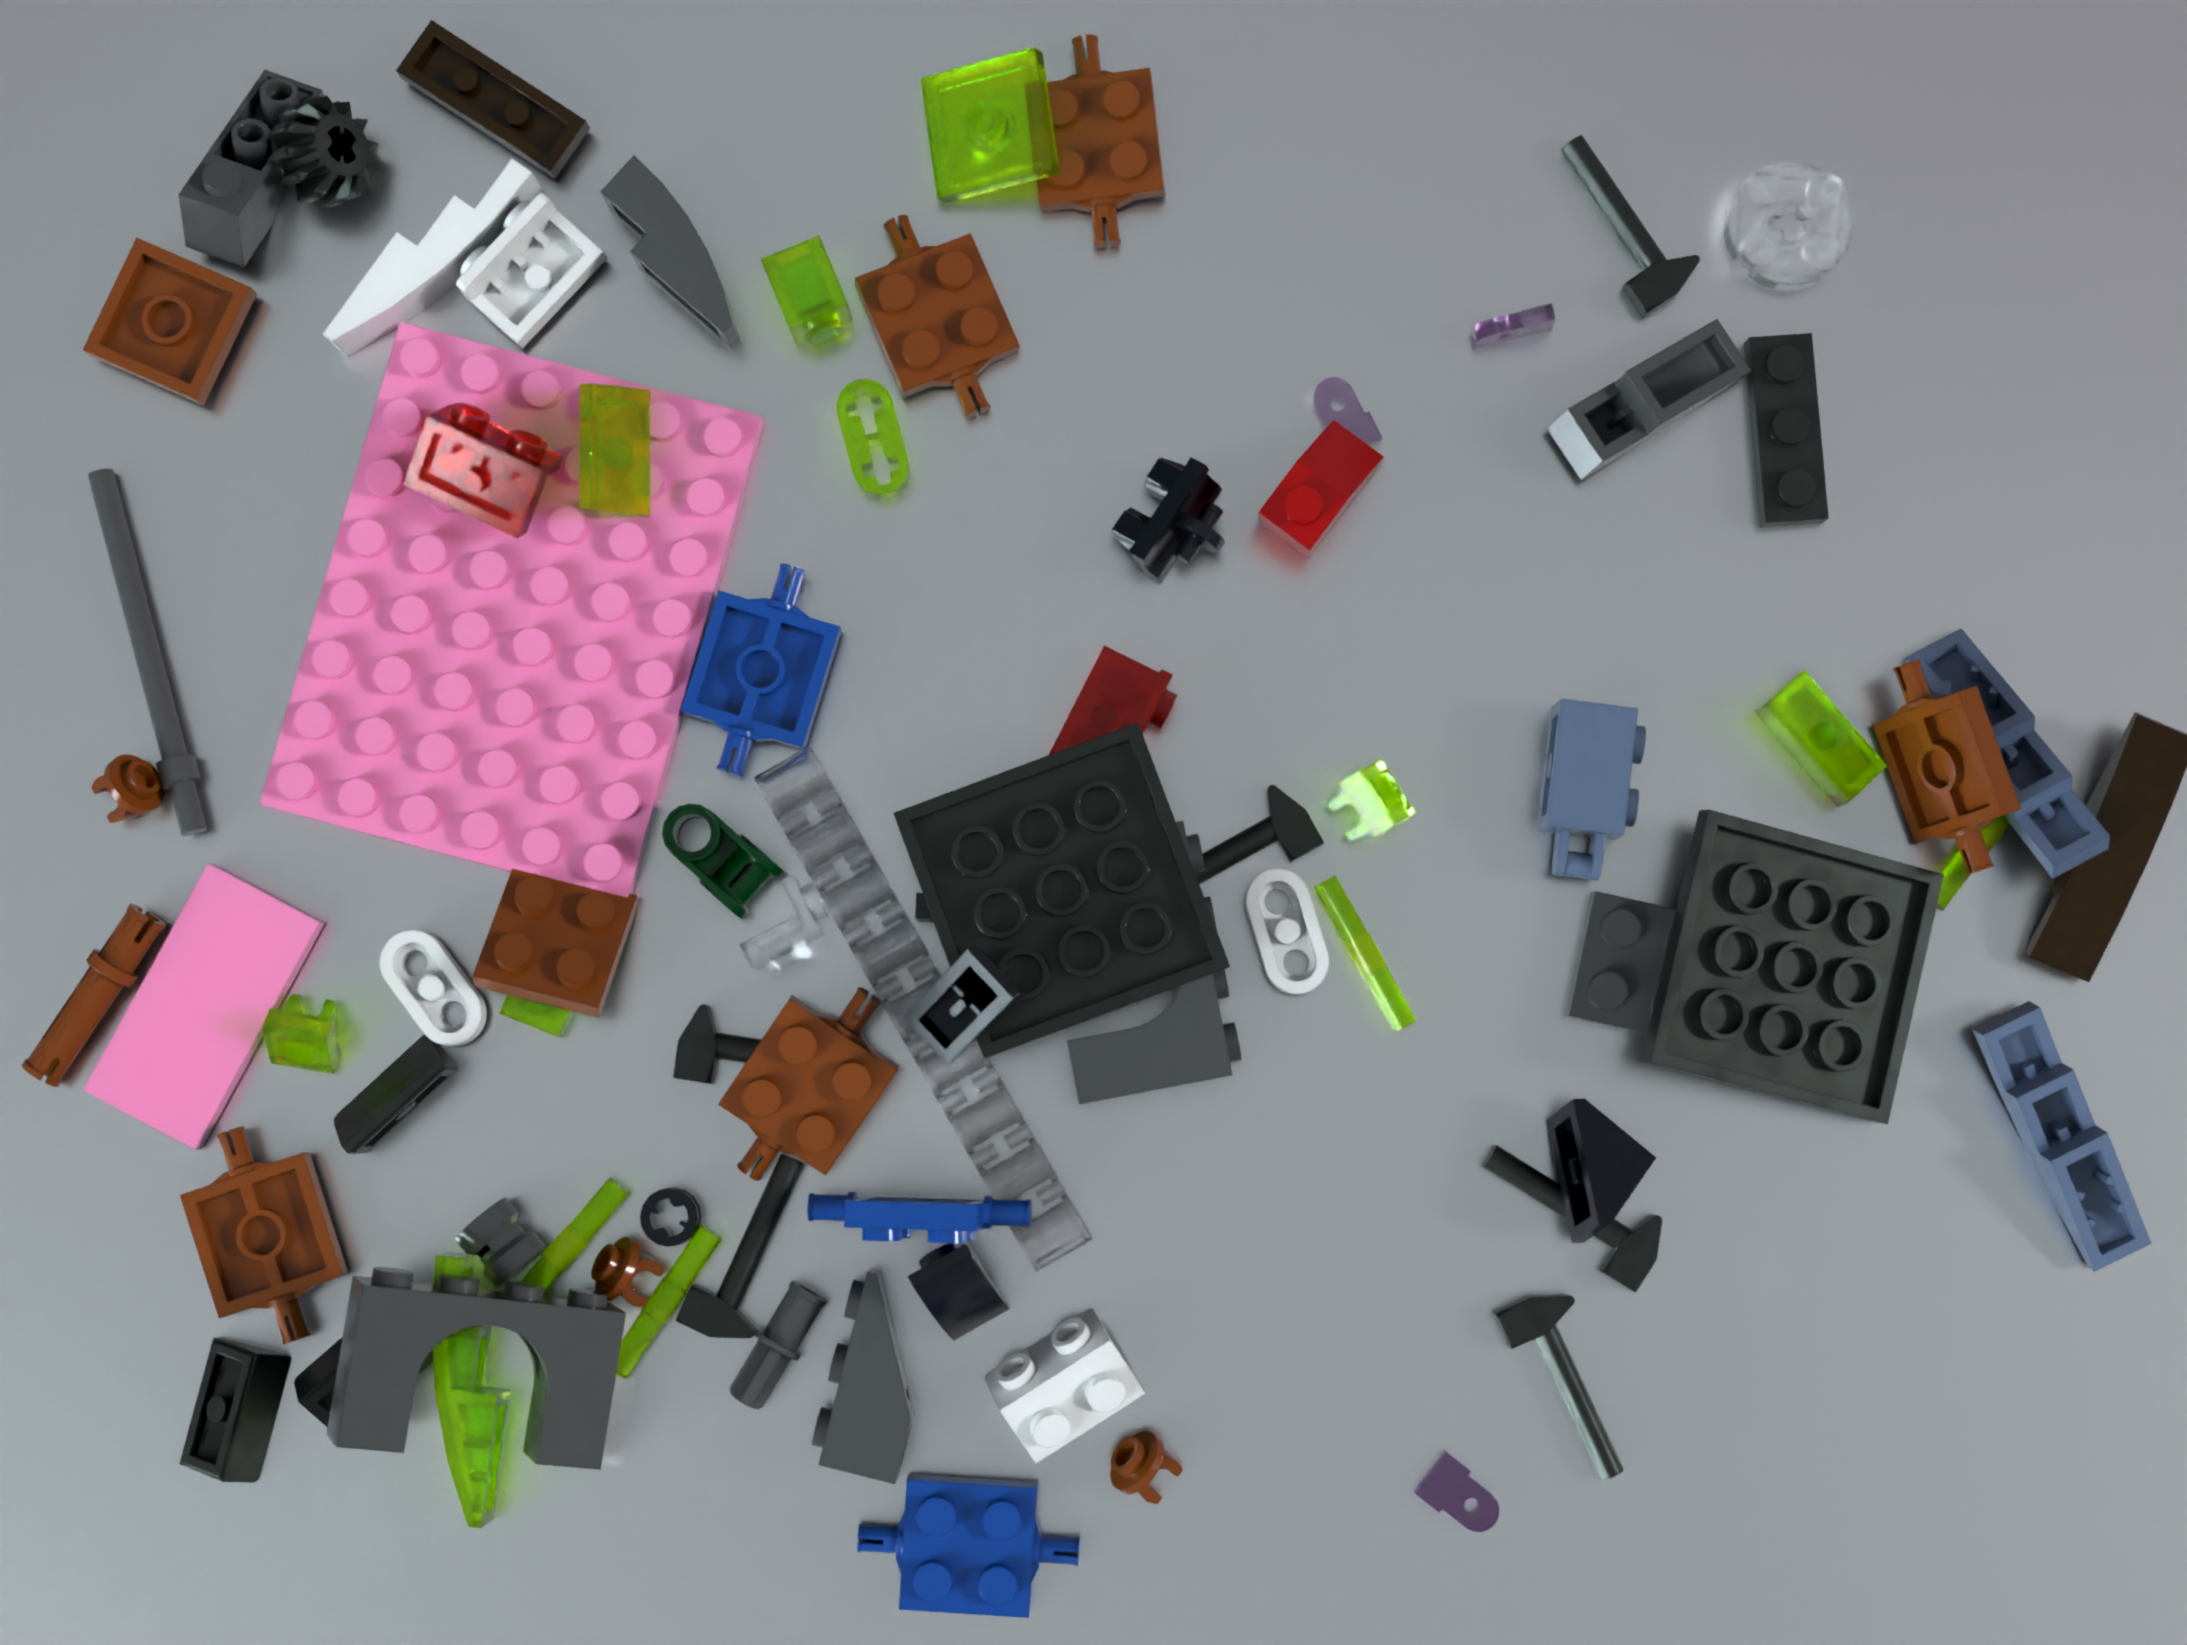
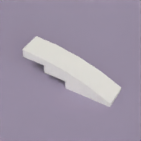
[323,158,544,357]

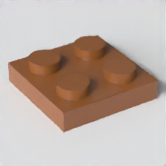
[83,238,257,406]
[473,868,638,1018]

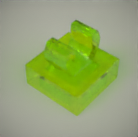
[1328,759,1416,840]
[262,994,341,1074]

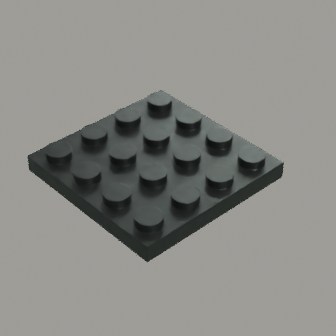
[893,722,1230,1059]
[1641,809,1944,1124]

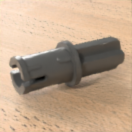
[730,1280,827,1410]

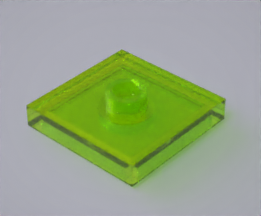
[920,47,1060,203]

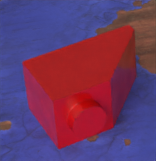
[1258,420,1384,559]

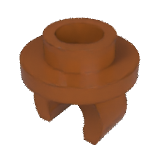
[91,754,164,823]
[591,1237,664,1307]
[1110,1431,1183,1504]

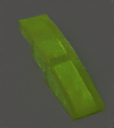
[433,1252,510,1528]

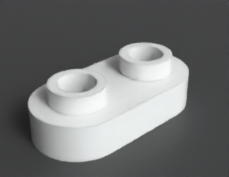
[1245,868,1329,995]
[379,930,487,1046]

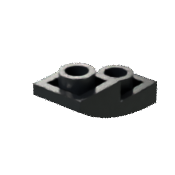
[908,1243,1010,1340]

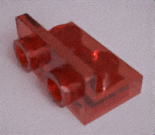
[403,403,563,539]
[1049,645,1178,755]

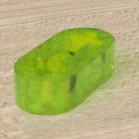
[837,379,911,500]

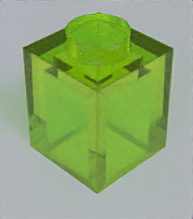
[761,236,853,344]

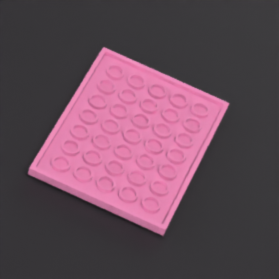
[259,322,765,898]

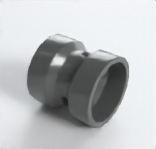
[455,1198,547,1289]

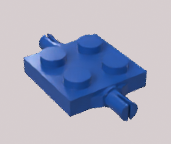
[681,563,842,777]
[807,1192,1032,1243]
[857,1474,1080,1618]

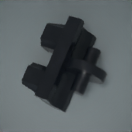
[1112,457,1225,582]

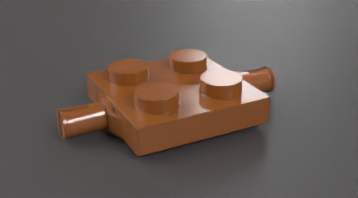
[1026,34,1165,248]
[855,214,1020,418]
[1872,659,2021,875]
[718,987,899,1181]
[180,1126,349,1345]

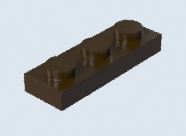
[396,20,590,179]

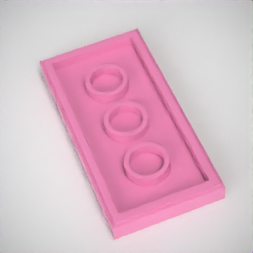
[83,863,325,1150]

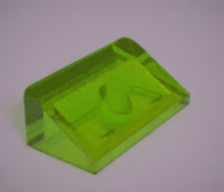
[579,383,651,518]
[1755,670,1887,807]

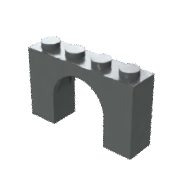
[1067,821,1242,1104]
[326,1267,626,1470]

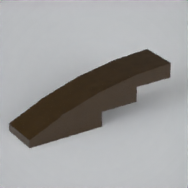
[2026,712,2187,982]

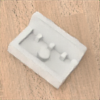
[456,192,608,349]
[985,1309,1146,1463]

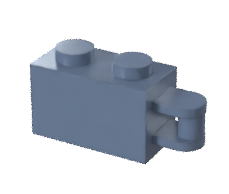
[1538,699,1646,881]

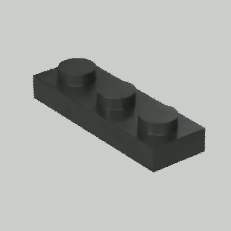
[1744,333,1829,527]

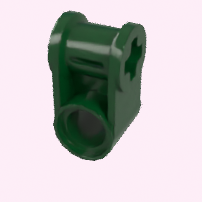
[662,803,784,919]

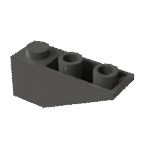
[178,70,323,267]
[812,1268,915,1484]

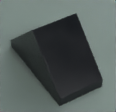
[903,943,1023,1065]
[1547,1099,1656,1243]

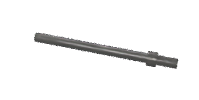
[88,469,207,836]

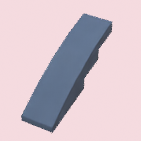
[1906,628,2110,879]
[1972,1001,2152,1272]

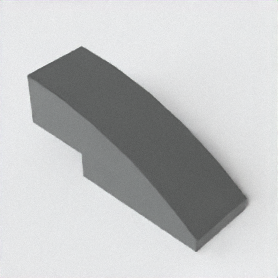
[600,155,740,349]
[1547,319,1752,480]

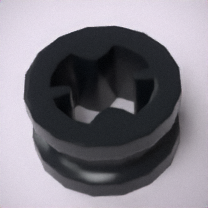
[640,1187,702,1247]

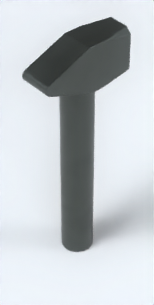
[1561,135,1700,318]
[1195,785,1324,884]
[673,1004,761,1084]
[1483,1145,1662,1292]
[676,1154,804,1338]
[1493,1294,1624,1480]

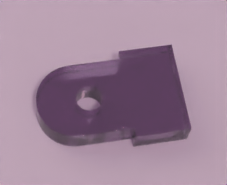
[1473,303,1555,345]
[1313,377,1383,446]
[1413,1451,1499,1532]

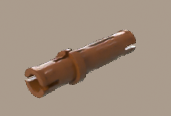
[22,904,166,1087]

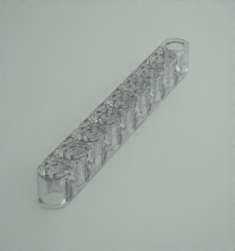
[754,745,1093,1272]

